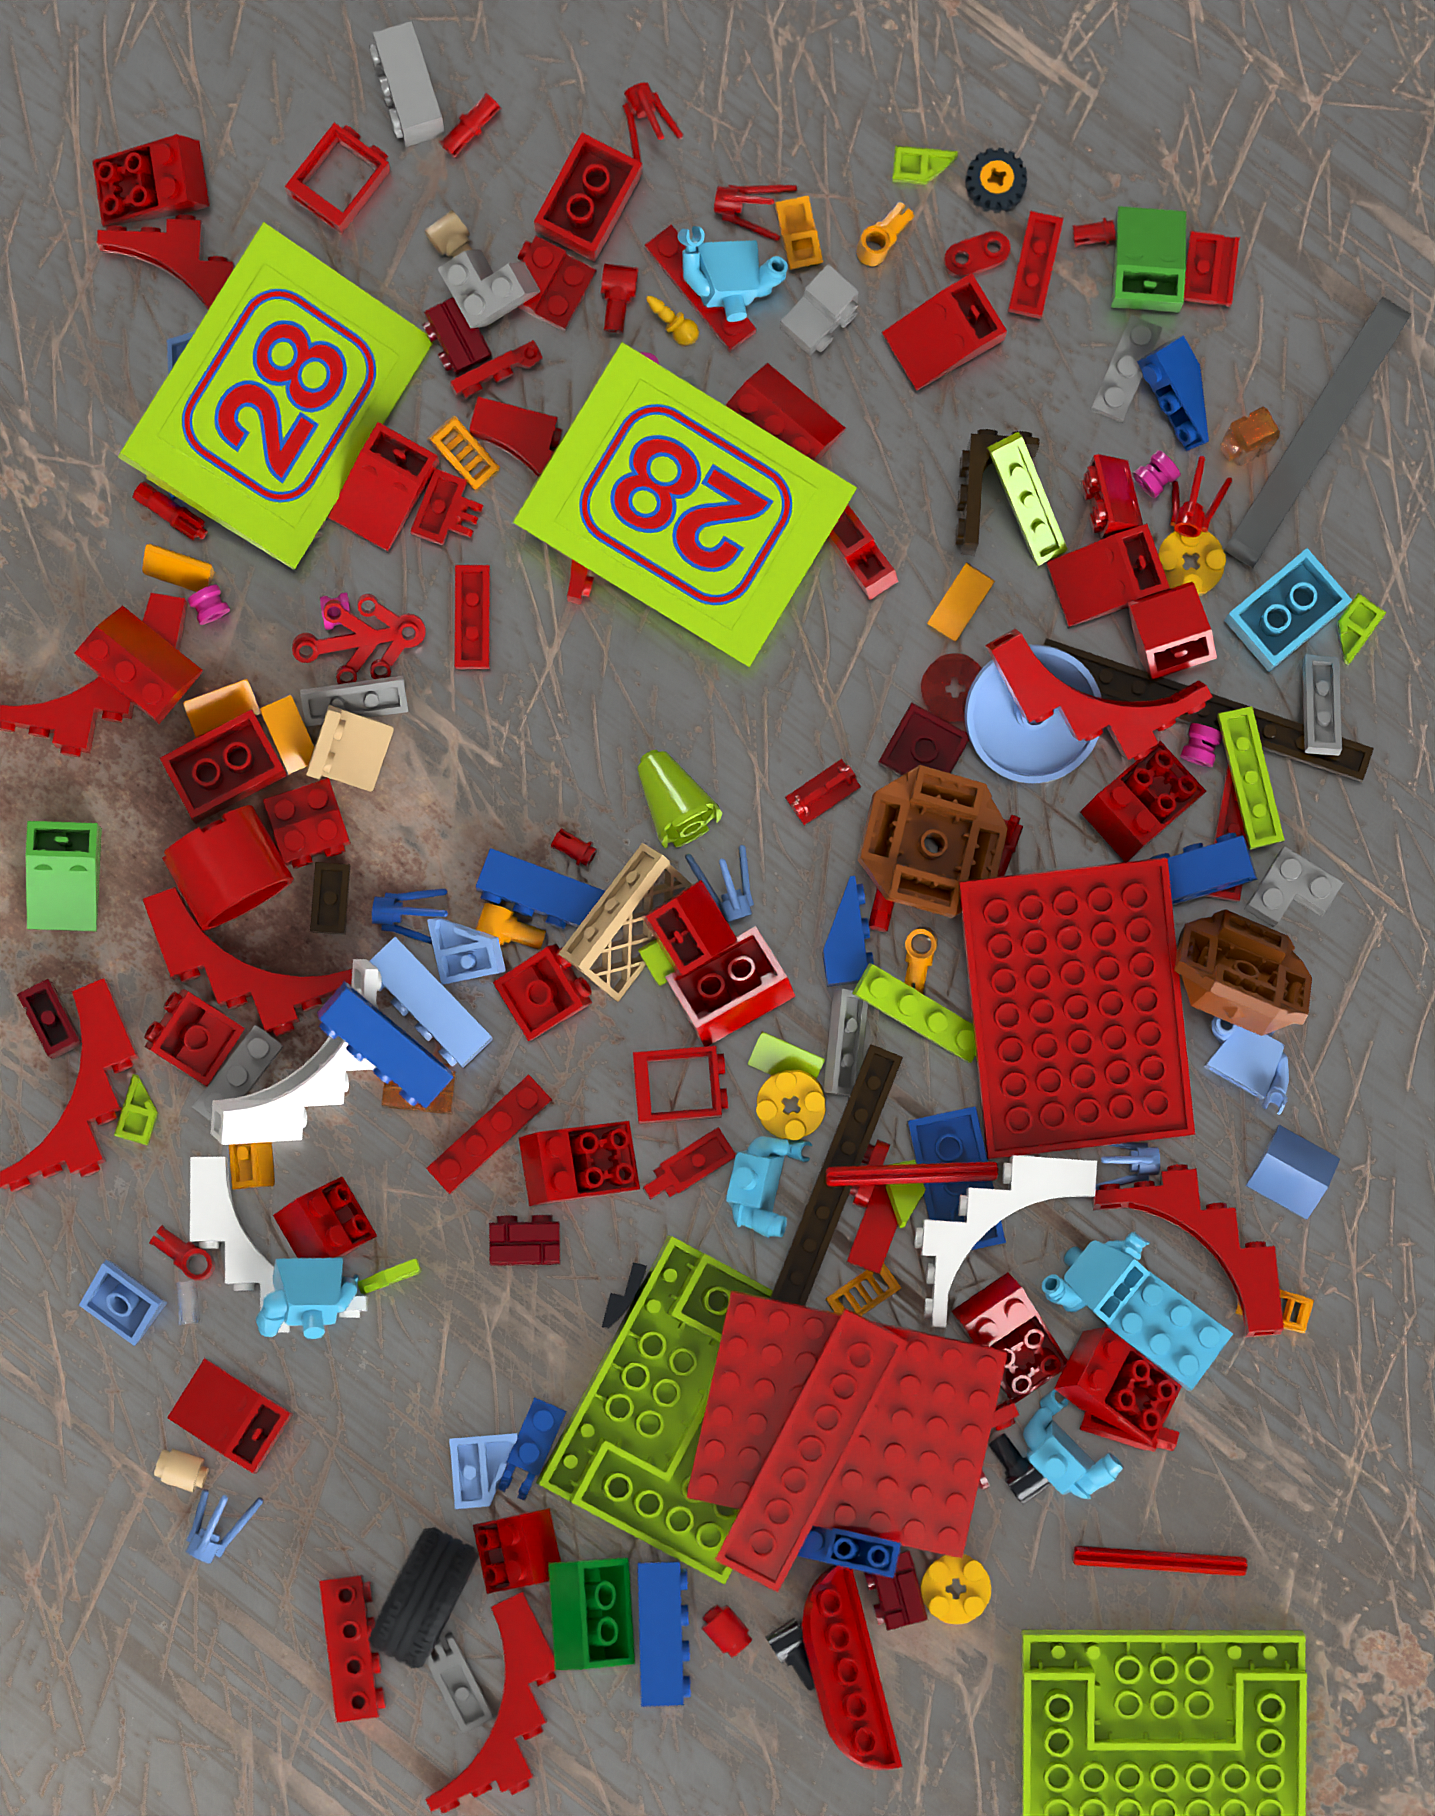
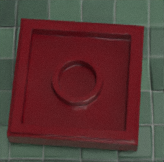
[878,702,969,776]

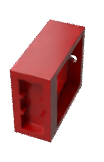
[284,122,391,235]
[633,1046,728,1124]

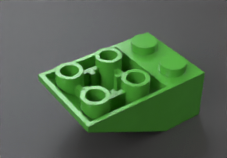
[1111,206,1186,312]
[26,821,102,932]

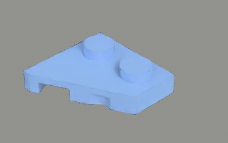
[427,917,506,985]
[450,1433,518,1509]

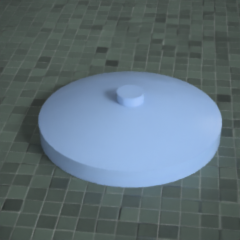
[965,645,1102,783]

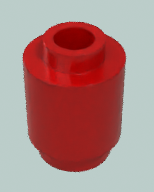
[701,1604,753,1658]

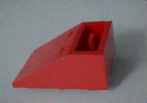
[92,134,210,227]
[882,273,1007,391]
[328,422,440,552]
[1081,454,1143,540]
[1046,524,1170,627]
[1080,740,1207,862]
[518,1121,640,1206]
[951,1272,1068,1403]
[1054,1327,1182,1445]
[167,1358,294,1474]

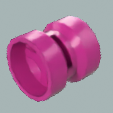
[1133,450,1181,498]
[1180,723,1222,767]

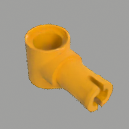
[856,202,914,266]
[476,903,546,950]
[904,927,938,994]

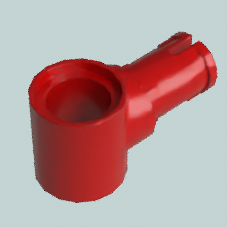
[601,263,638,333]
[149,1225,215,1281]

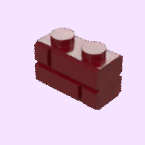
[422,297,493,378]
[17,979,82,1060]
[489,1215,561,1266]
[864,1550,928,1631]

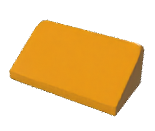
[142,543,215,592]
[183,679,261,738]
[228,1142,275,1190]

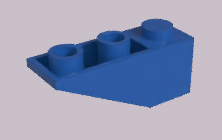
[1137,335,1209,451]
[822,876,874,987]

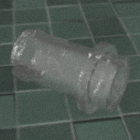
[173,1281,201,1325]

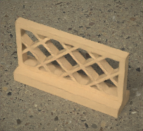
[558,843,693,1002]

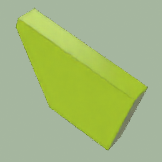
[892,146,958,185]
[1337,593,1386,665]
[114,1074,158,1146]
[885,1160,926,1228]
[358,1258,422,1295]

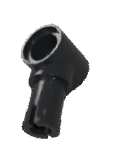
[989,1433,1051,1505]
[765,1618,815,1691]

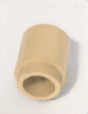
[154,1449,209,1492]

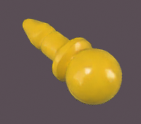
[646,295,699,346]

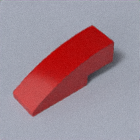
[827,504,898,600]
[846,1184,898,1275]

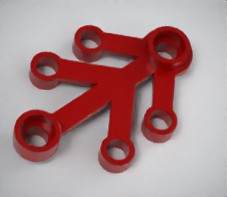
[292,594,426,684]

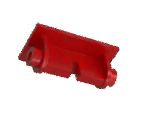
[785,758,861,826]

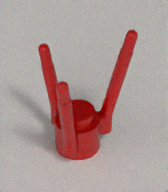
[622,82,683,162]
[714,184,798,241]
[1170,456,1233,537]

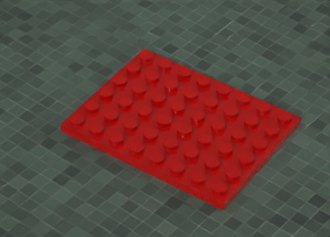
[958,857,1195,1159]
[686,1290,1008,1558]

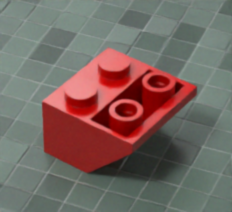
[1128,581,1217,679]
[642,880,737,976]
[273,1176,377,1258]
[473,1508,561,1594]

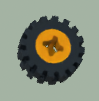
[965,147,1027,213]

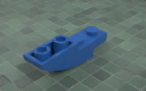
[797,1526,901,1578]

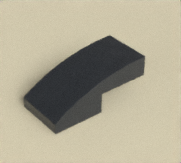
[602,1262,647,1329]

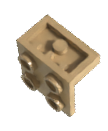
[306,705,394,792]

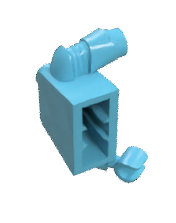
[678,226,788,322]
[726,1137,812,1238]
[1042,1232,1150,1325]
[256,1258,359,1339]
[1023,1389,1124,1499]

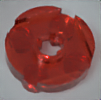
[920,653,983,723]

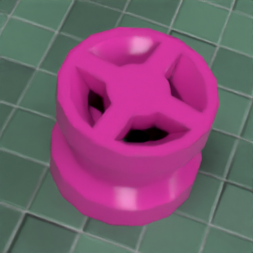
[187,584,230,625]
[320,592,351,631]

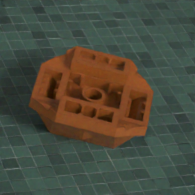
[857,765,1008,918]
[1174,909,1312,1036]

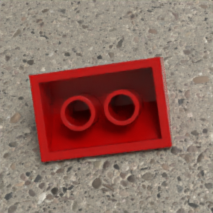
[725,362,846,462]
[74,605,203,724]
[665,926,796,1047]

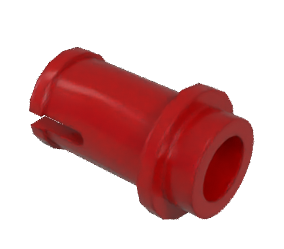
[1072,217,1116,247]
[551,828,597,867]

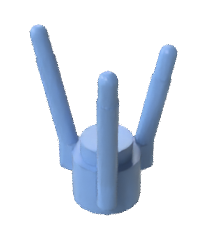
[685,845,754,923]
[1095,1142,1160,1191]
[186,1489,263,1564]

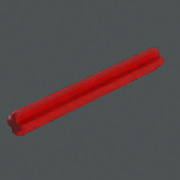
[825,1162,998,1186]
[1073,1546,1247,1576]

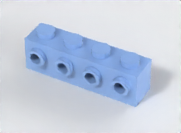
[369,937,493,1068]

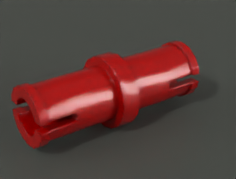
[439,93,502,158]

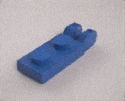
[498,1397,567,1501]

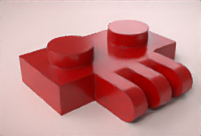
[410,468,483,546]

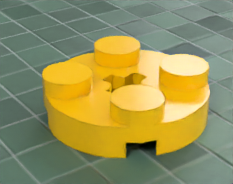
[1158,531,1226,595]
[756,1069,826,1140]
[920,1554,991,1624]

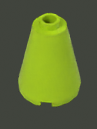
[637,749,722,849]

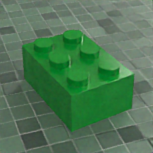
[549,1558,635,1670]

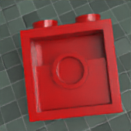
[517,236,597,332]
[263,778,351,869]
[493,944,592,1041]
[144,988,245,1087]

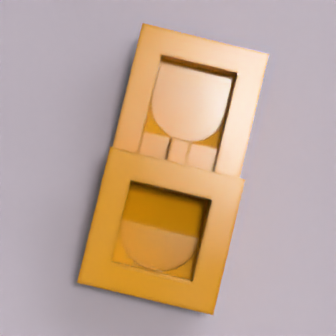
[774,195,823,270]
[927,562,995,642]
[259,695,314,775]

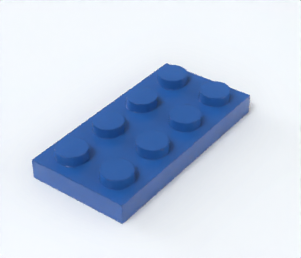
[907,1106,1006,1251]

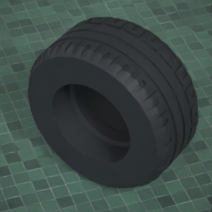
[368,1527,479,1669]

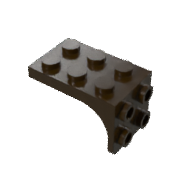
[955,429,1040,556]

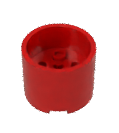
[162,805,294,930]

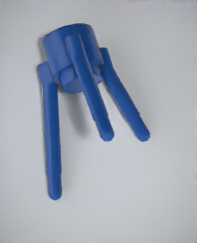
[372,889,448,944]

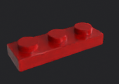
[1008,211,1064,319]
[454,565,490,669]

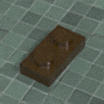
[310,862,351,935]

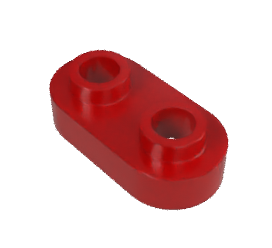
[944,231,1011,279]
[849,1139,891,1209]

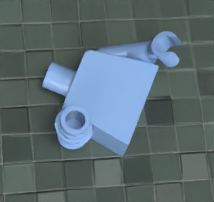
[1204,1016,1289,1114]

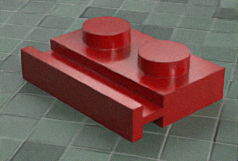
[1184,231,1240,307]

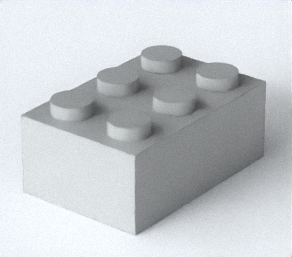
[369,21,445,147]

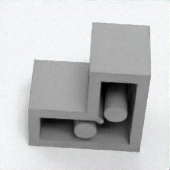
[438,249,541,328]
[780,264,859,356]
[1244,846,1344,927]

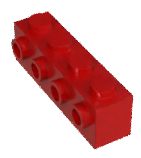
[319,1575,386,1723]

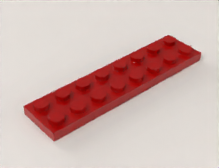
[715,1308,908,1592]

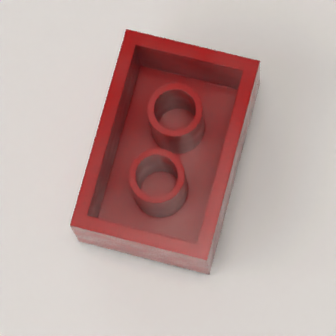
[534,132,643,262]
[160,709,287,824]

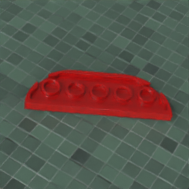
[802,1565,903,1770]

